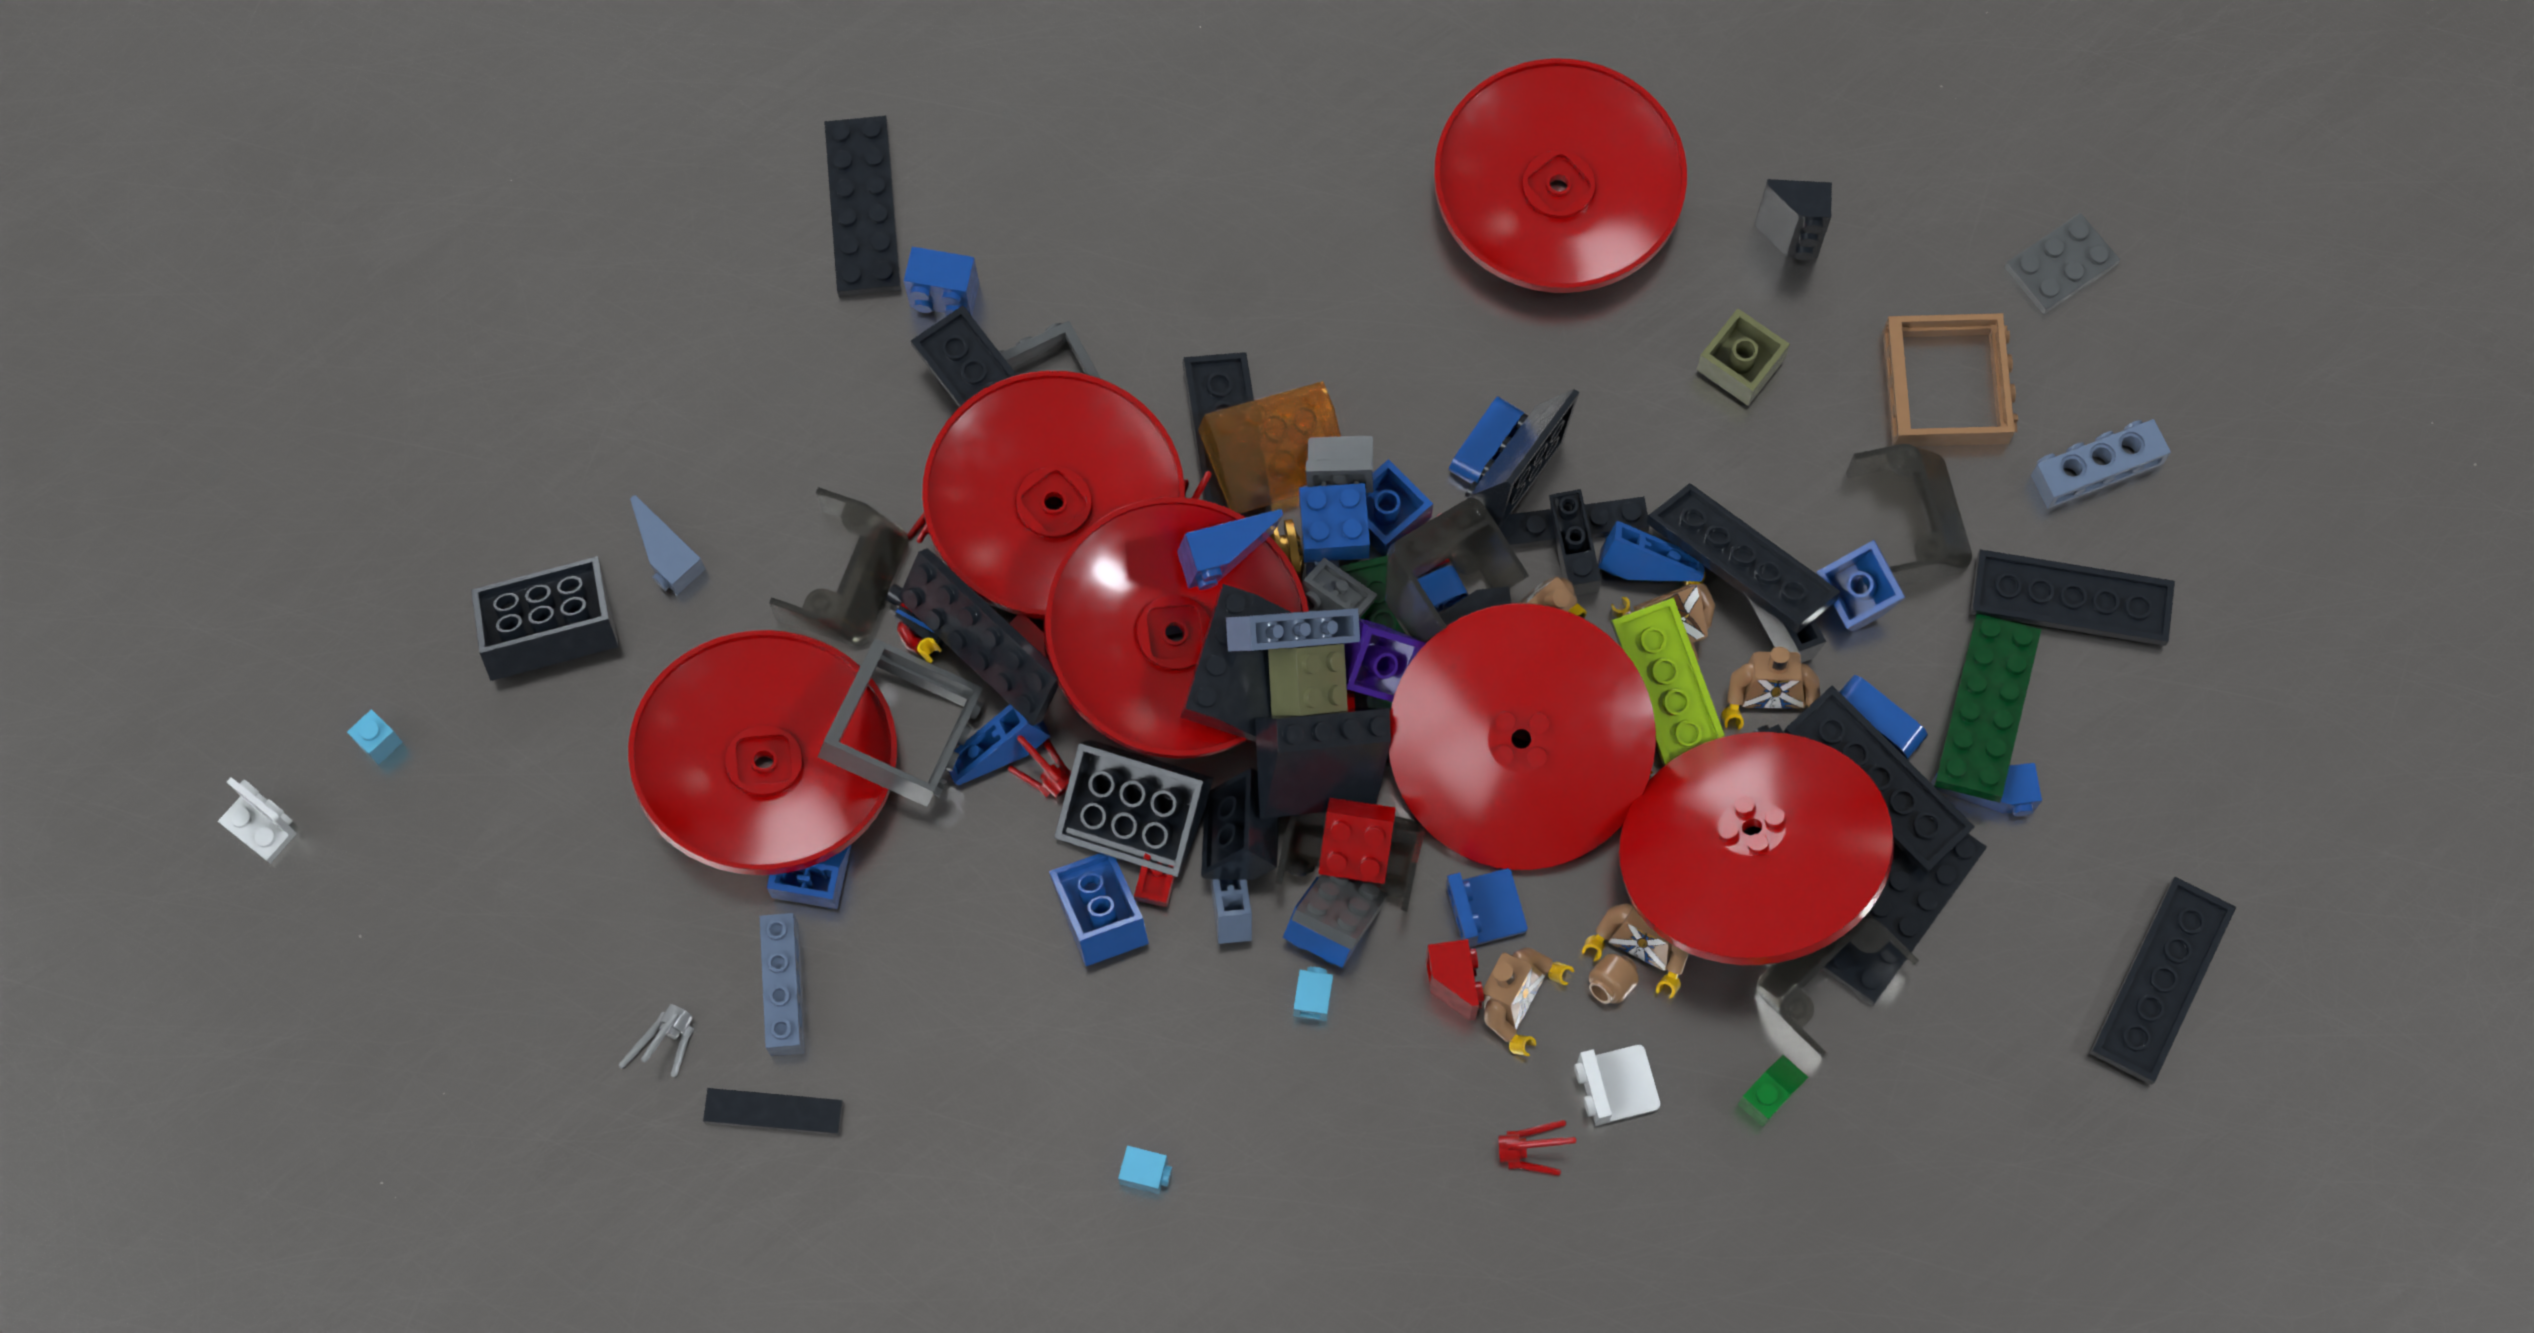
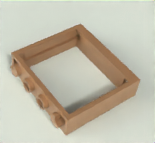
[1883,313,2018,447]

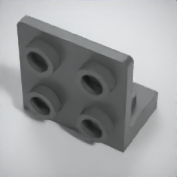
[1306,436,1373,493]
[1302,558,1377,644]

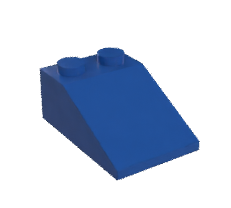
[1177,509,1283,590]
[1049,853,1149,966]

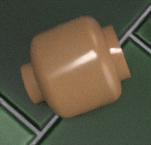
[1589,954,1639,1004]

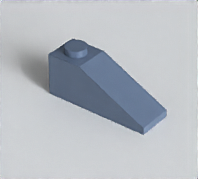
[630,495,706,595]
[1211,879,1252,944]

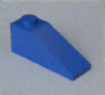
[1598,521,1705,582]
[949,705,1051,786]
[1931,763,2042,816]

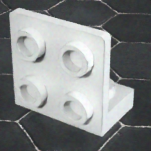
[218,777,297,864]

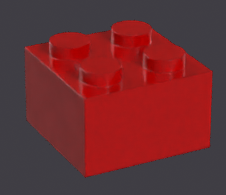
[1318,798,1396,884]

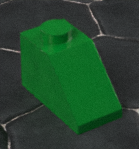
[1738,1055,1809,1127]

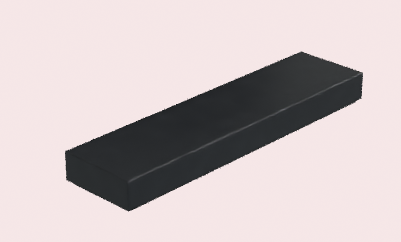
[703,1088,844,1136]

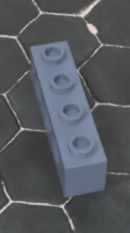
[2031,419,2171,509]
[1226,608,1360,651]
[759,913,805,1056]

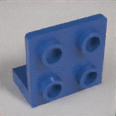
[1446,868,1528,947]

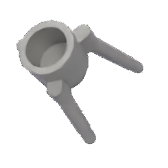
[619,1004,694,1077]

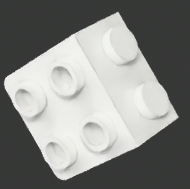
[1574,1045,1660,1126]

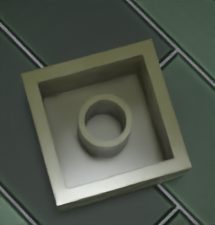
[1696,308,1790,406]
[1268,644,1348,716]

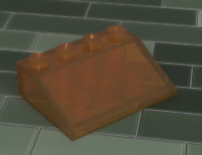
[1198,381,1341,514]

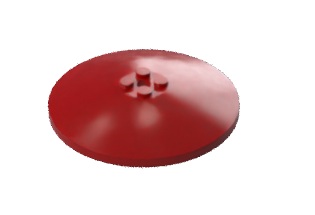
[1434,58,1687,293]
[922,370,1185,619]
[1044,497,1309,759]
[1389,603,1656,870]
[628,630,897,875]
[1619,732,1894,965]

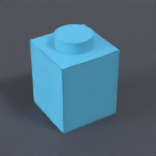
[347,709,403,765]
[1293,967,1333,1021]
[1118,1146,1172,1194]

